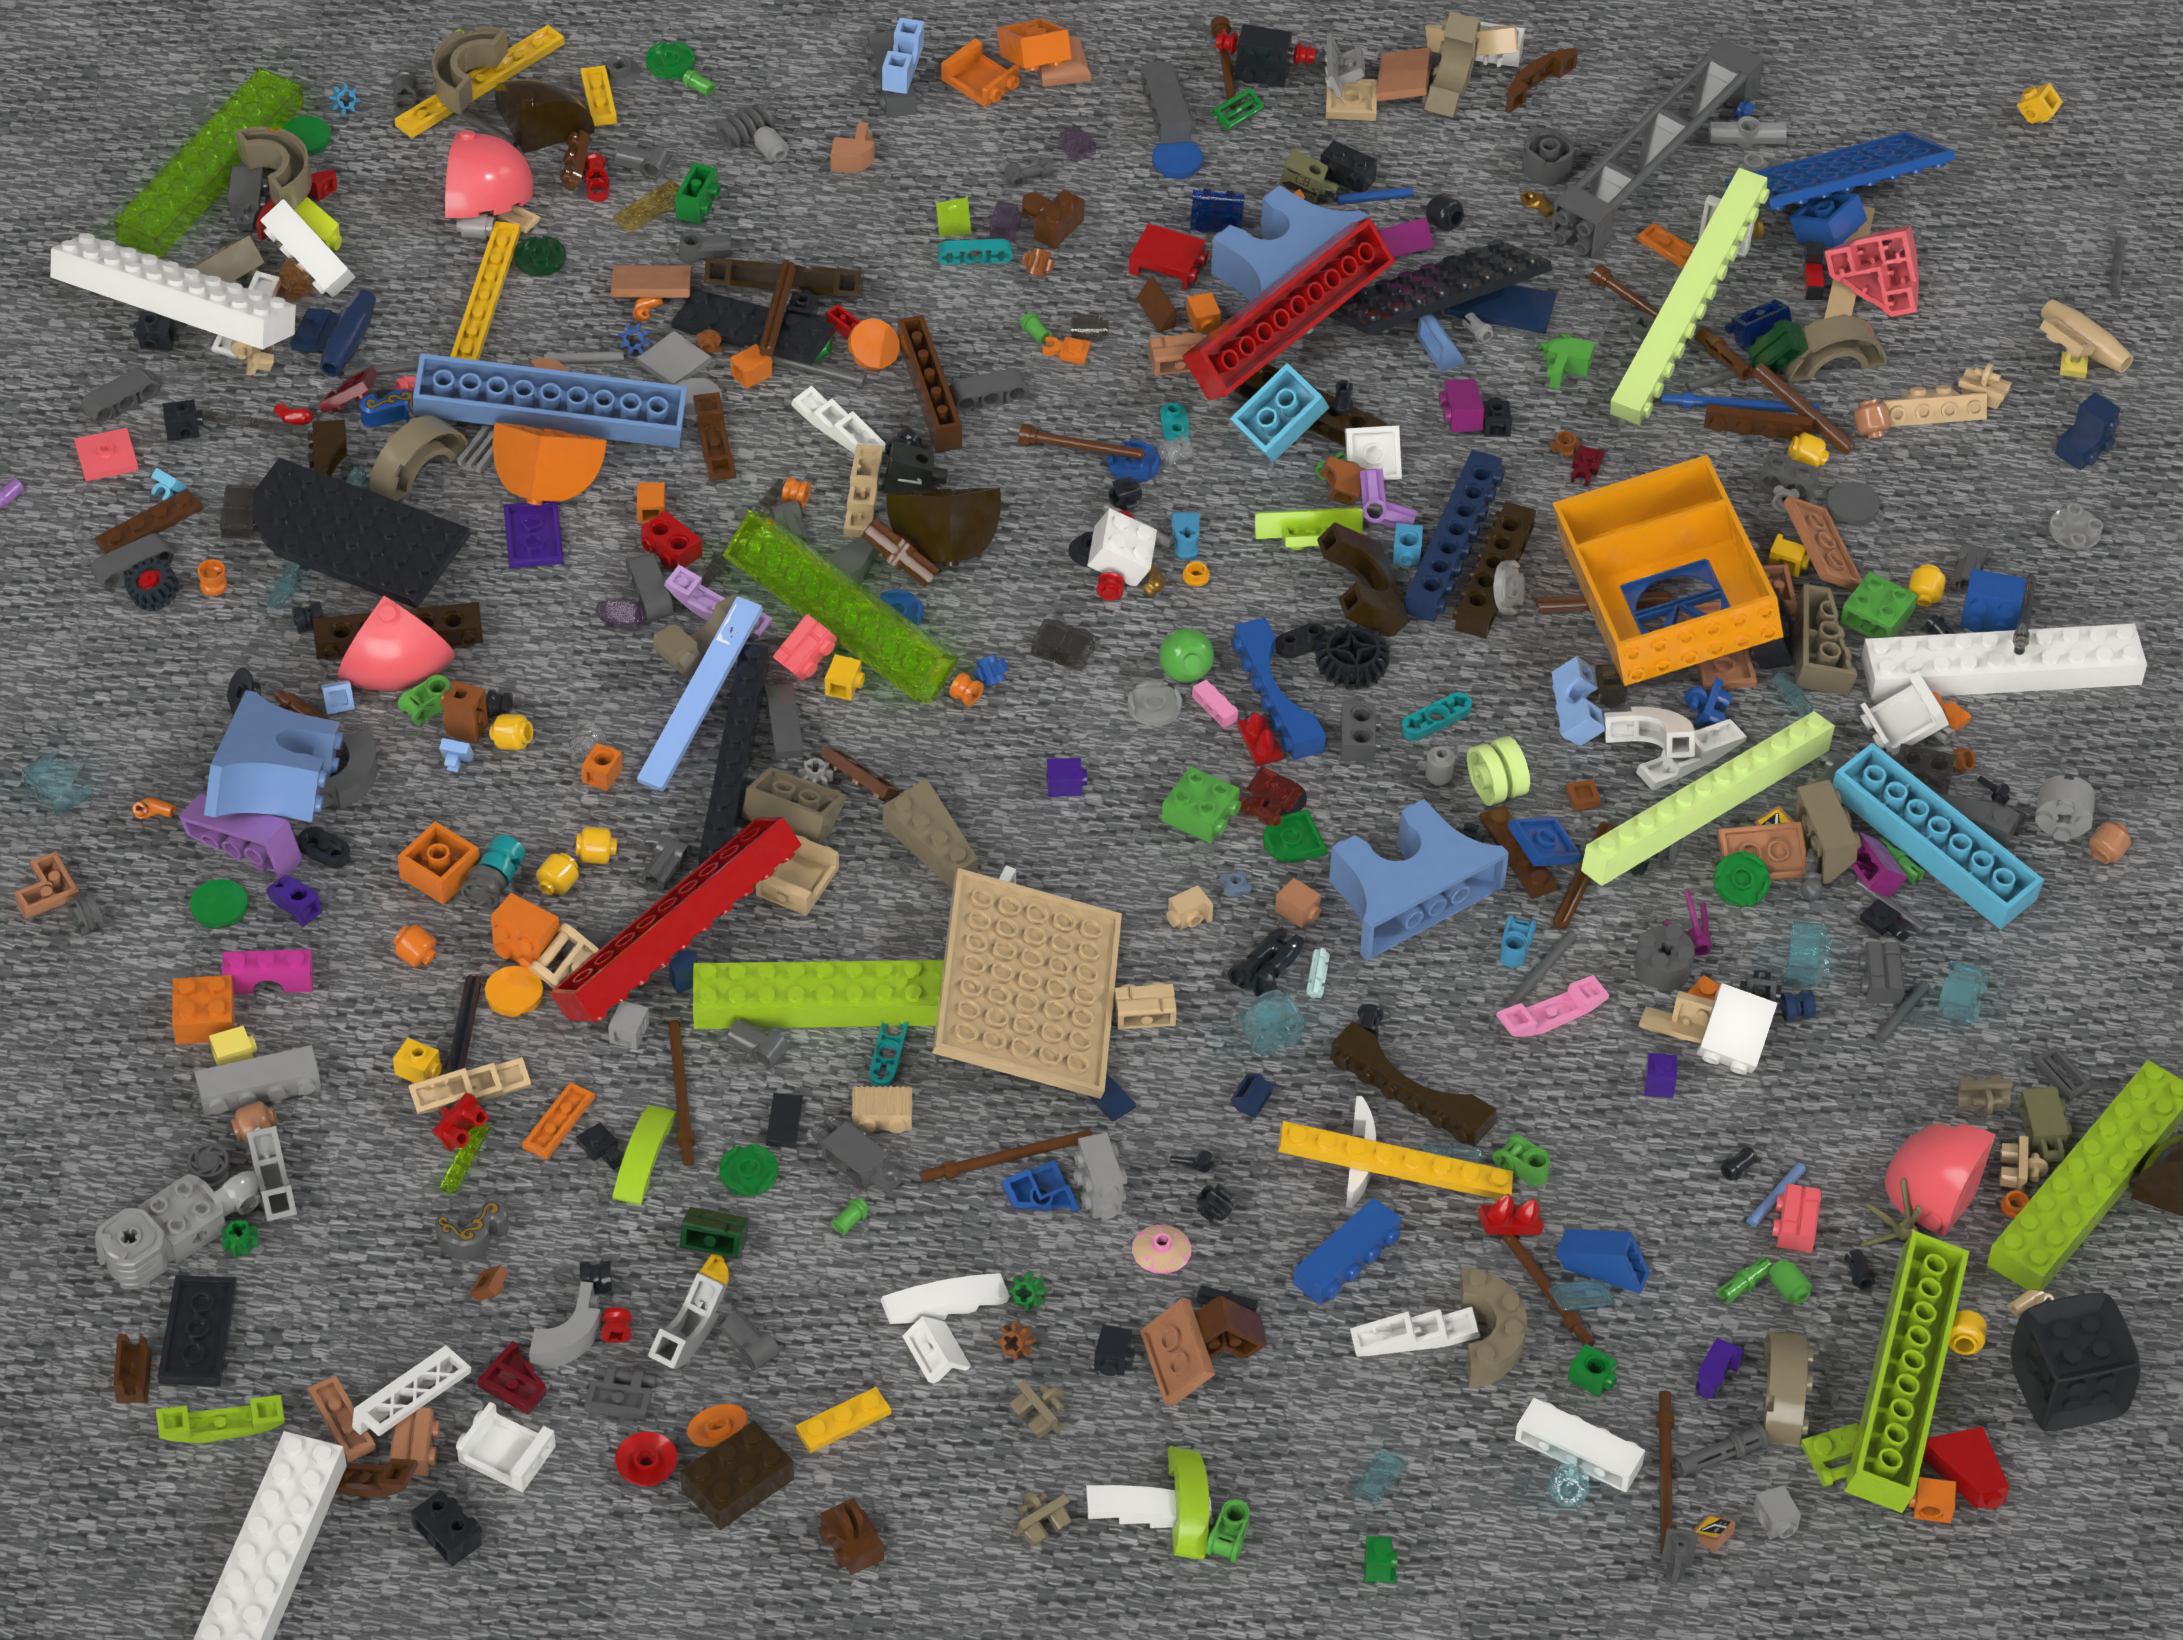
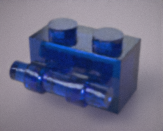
[1190,188,1245,233]
[1725,299,1792,352]

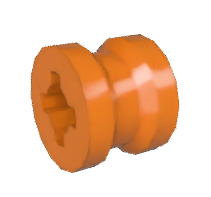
[782,477,811,508]
[949,672,984,707]

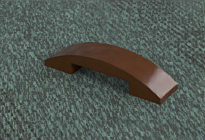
[1505,48,1578,113]
[693,392,736,481]
[337,1458,419,1497]

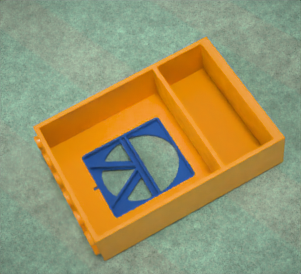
[1552,455,1783,686]

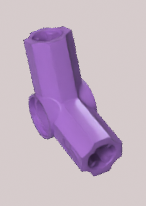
[1359,468,1417,529]

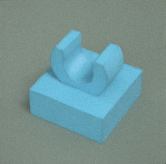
[151,468,188,500]

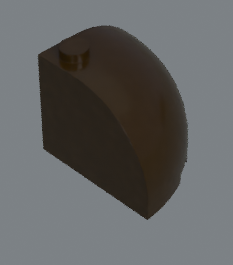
[495,80,595,154]
[886,488,1001,566]
[2129,1134,2183,1216]

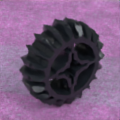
[1315,623,1390,690]

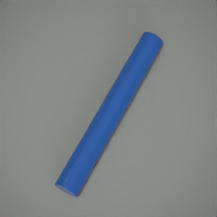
[1336,187,1413,205]

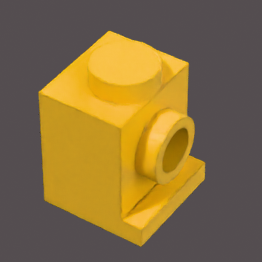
[1768,533,1810,577]

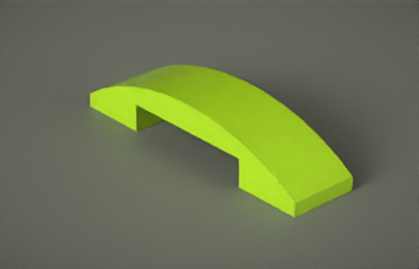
[612,1105,677,1206]
[156,1395,285,1443]
[1168,1446,1209,1559]

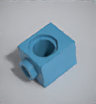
[1392,523,1423,567]

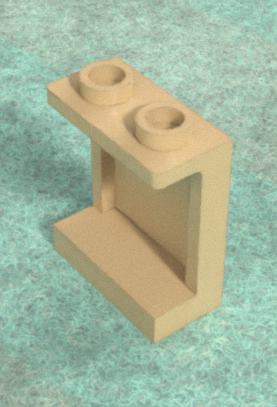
[756,835,839,916]

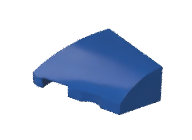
[1000,1160,1080,1212]

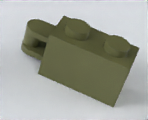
[2018,1087,2072,1163]

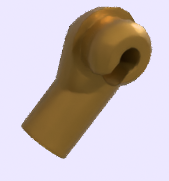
[1520,190,1554,218]
[1143,562,1166,597]

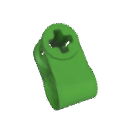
[397,675,451,726]
[1493,1133,1550,1186]
[1205,1499,1250,1563]

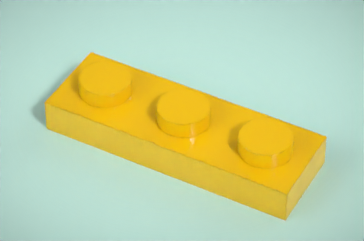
[580,65,617,126]
[795,1387,891,1453]

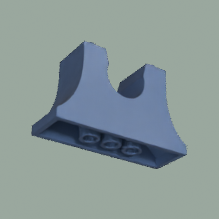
[1211,185,1368,302]
[204,690,343,822]
[1329,799,1509,961]

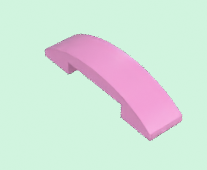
[1496,975,1609,1037]

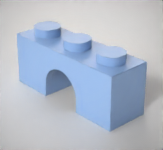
[882,18,924,94]
[1552,656,1605,745]

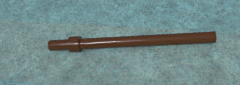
[668,1020,695,1166]
[919,1129,1092,1183]
[1500,1235,1596,1347]
[1656,1390,1675,1554]

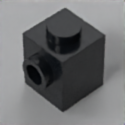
[1094,1324,1135,1376]

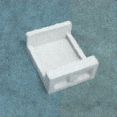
[1860,671,1949,755]
[1696,983,1777,1075]
[456,1402,556,1493]

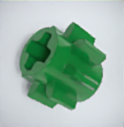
[221,1219,259,1258]
[1009,1271,1049,1311]

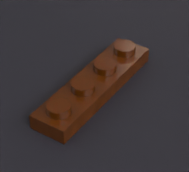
[1704,404,1813,440]
[95,488,202,554]
[1479,805,1558,899]

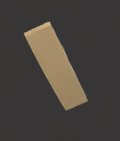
[844,444,883,537]
[408,1057,531,1114]

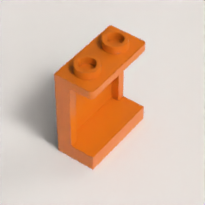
[941,38,1020,108]

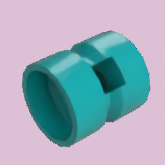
[477,835,526,888]

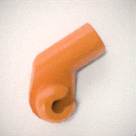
[632,298,663,322]
[132,797,177,819]

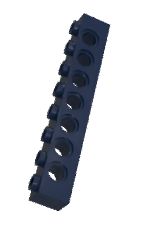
[1404,450,1505,622]

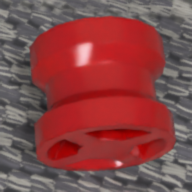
[601,1307,632,1343]

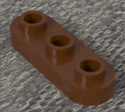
[559,129,590,191]

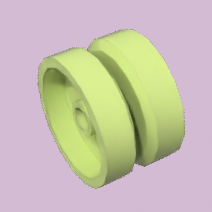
[1467,736,1530,806]

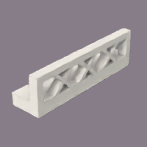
[352,1345,471,1436]

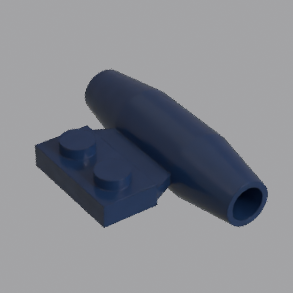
[290,289,376,377]

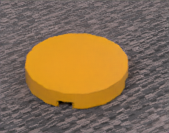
[485,966,544,1017]

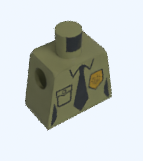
[1279,149,1338,205]

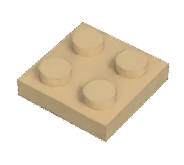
[1326,79,1377,121]

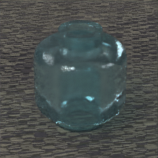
[1549,1463,1590,1507]

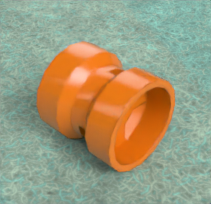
[198,559,227,596]

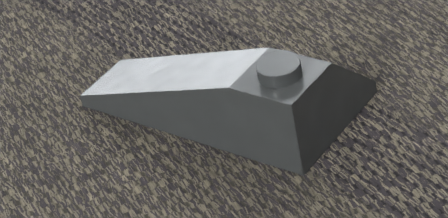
[1935,792,2026,849]

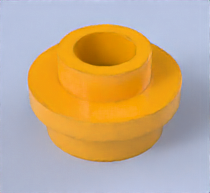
[1182,561,1210,587]

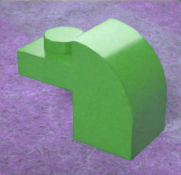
[1546,338,1595,390]

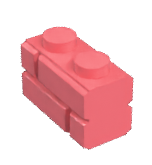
[772,614,837,682]
[1772,1184,1822,1253]

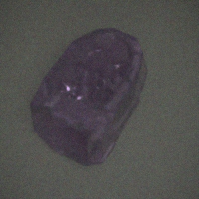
[1059,126,1096,162]
[597,601,643,630]

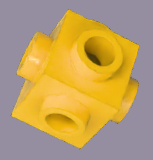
[2017,82,2063,124]

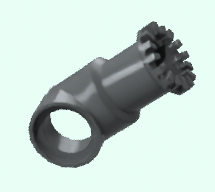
[393,70,417,117]

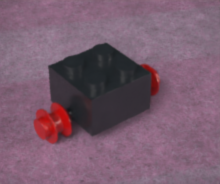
[1215,24,1317,87]

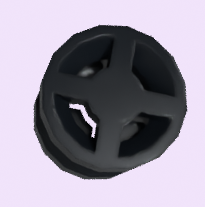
[486,690,513,718]

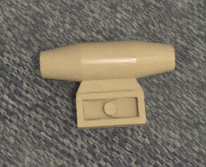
[2040,299,2133,373]

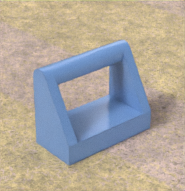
[1417,314,1465,372]

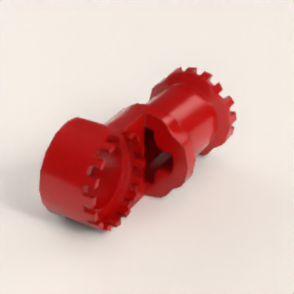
[584,152,610,202]

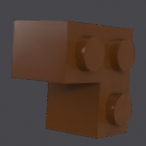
[1194,1295,1267,1359]

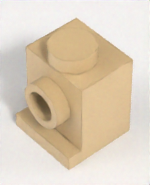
[1166,885,1213,930]

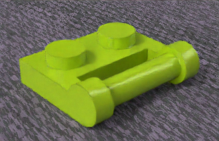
[1801,1423,1859,1487]

